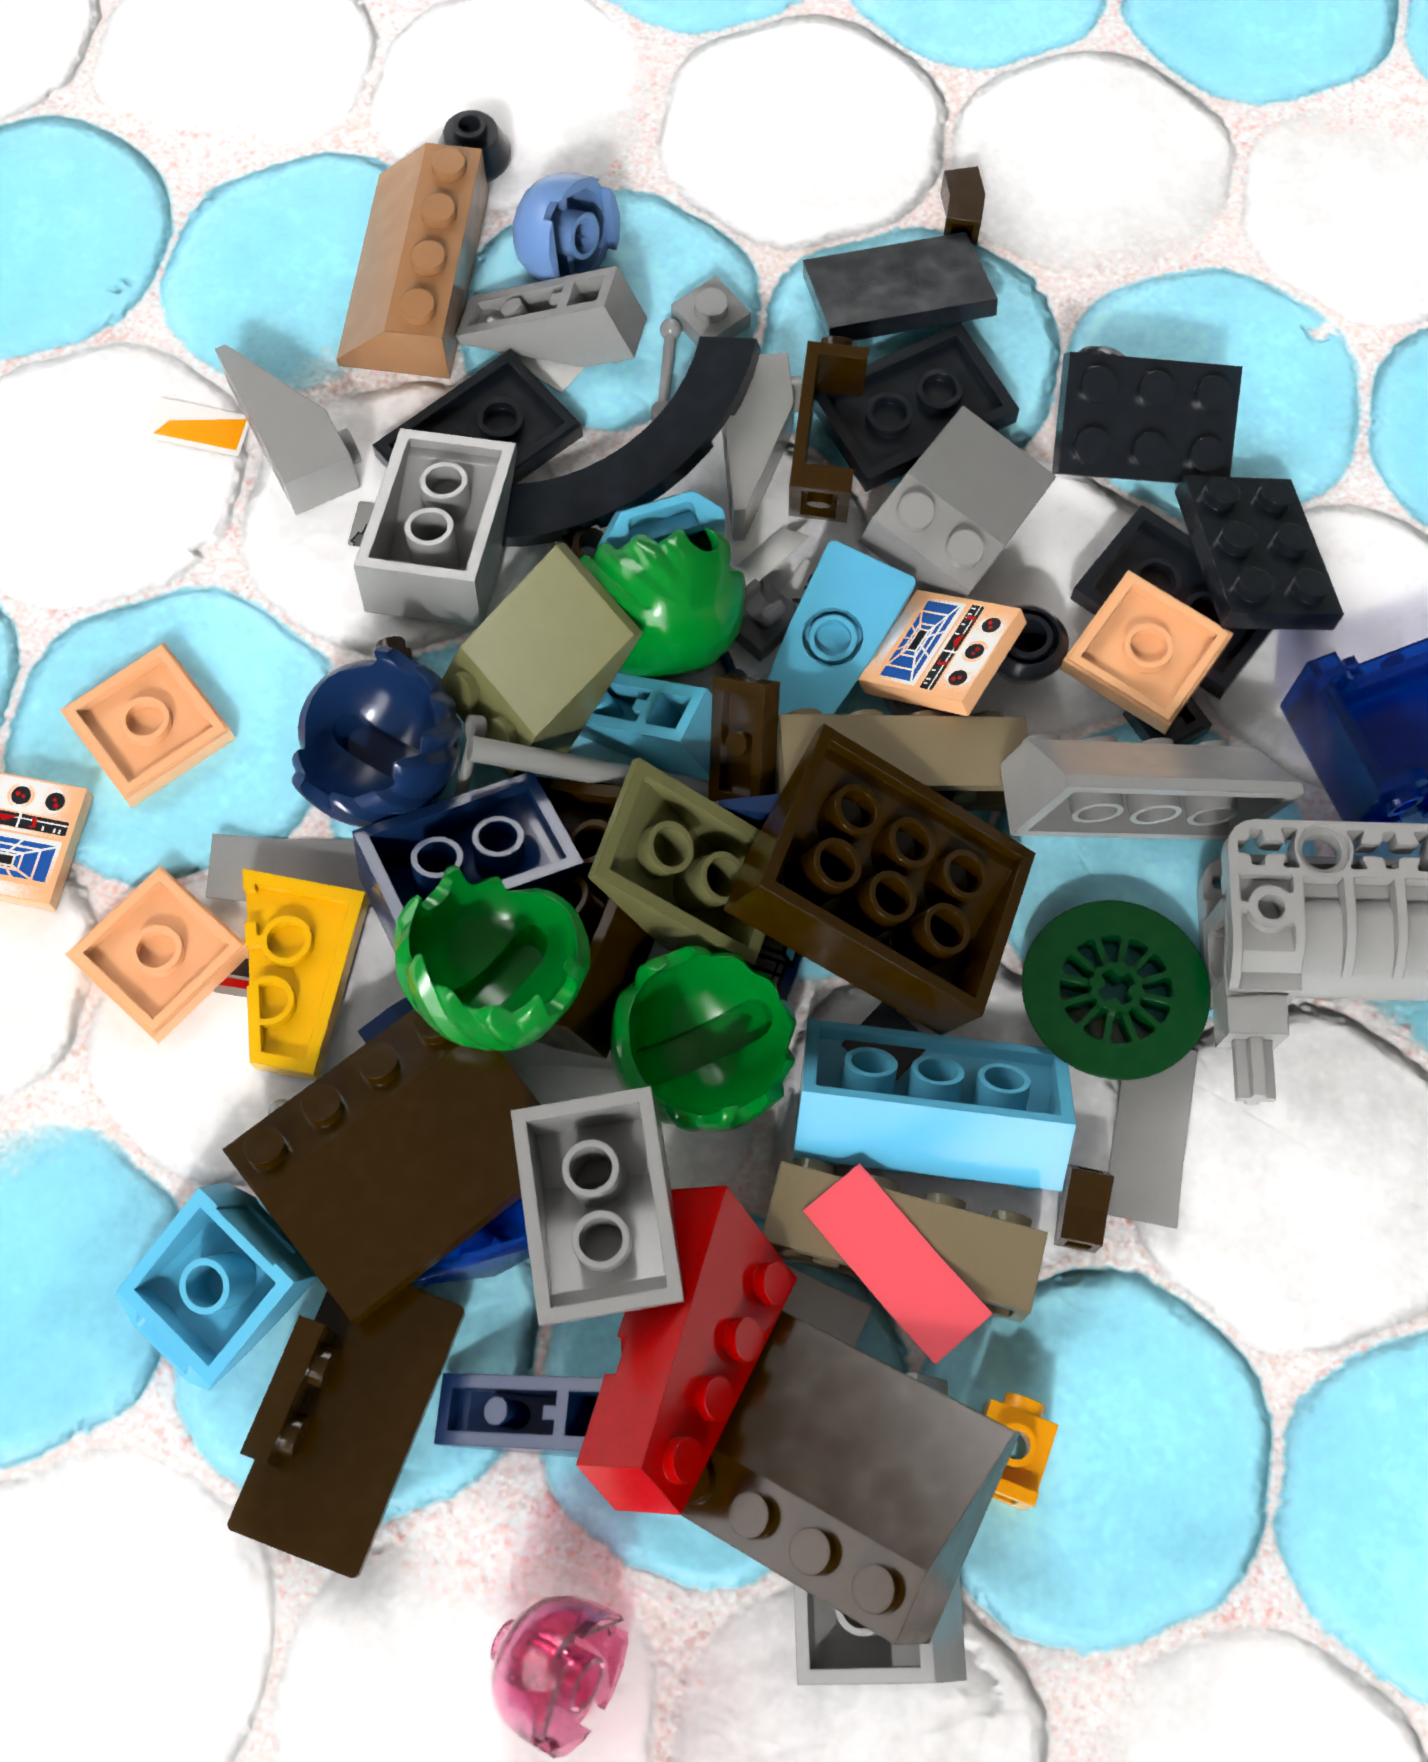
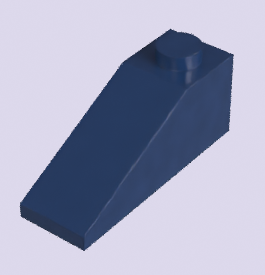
[434,1373,604,1458]

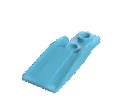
[767,541,916,717]

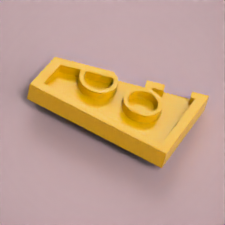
[242,868,370,1081]

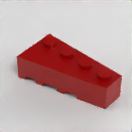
[576,1185,797,1515]

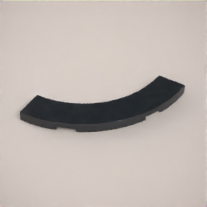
[502,336,761,547]

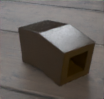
[940,166,985,245]
[1054,1164,1114,1253]

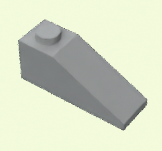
[455,265,647,367]
[215,344,362,515]
[722,353,802,541]

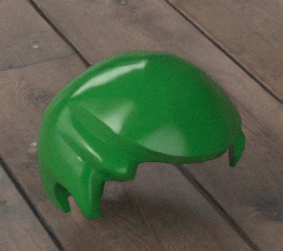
[580,527,746,680]
[394,865,590,1051]
[611,946,796,1132]

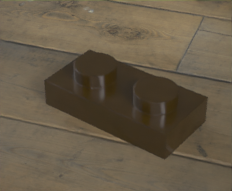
[708,673,780,802]

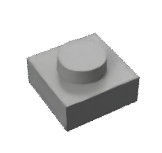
[671,276,751,346]

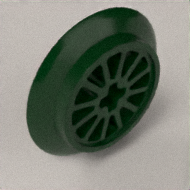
[1022,900,1211,1080]

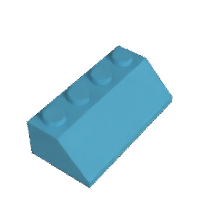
[793,1019,1076,1191]

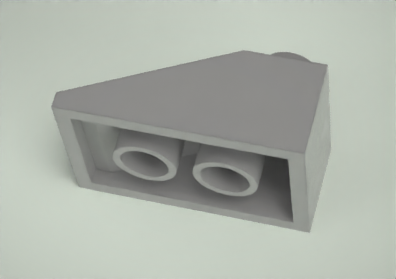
[858,406,1057,598]
[353,428,517,628]
[510,1086,685,1327]

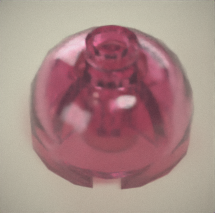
[490,1596,628,1759]

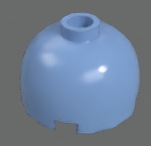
[513,173,620,282]

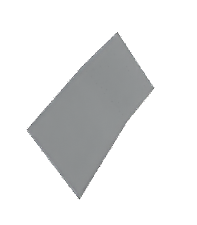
[206,833,372,905]
[1107,1050,1198,1229]

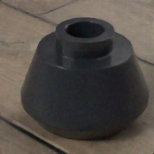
[438,110,511,183]
[997,604,1069,685]

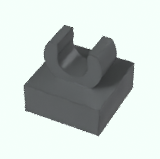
[736,579,797,662]

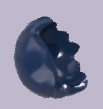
[291,645,462,828]

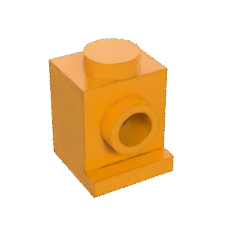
[981,1392,1059,1511]

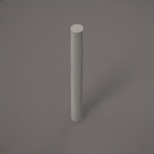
[466,735,709,798]

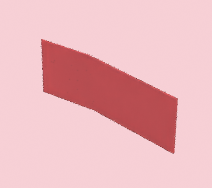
[803,1163,993,1364]

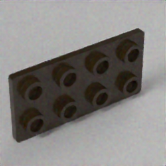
[227,1286,465,1578]

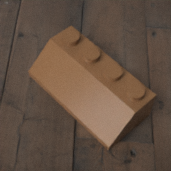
[336,143,489,379]

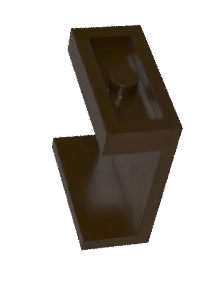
[788,336,869,523]

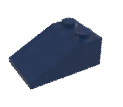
[352,772,584,952]

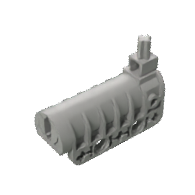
[1197,819,1428,1105]

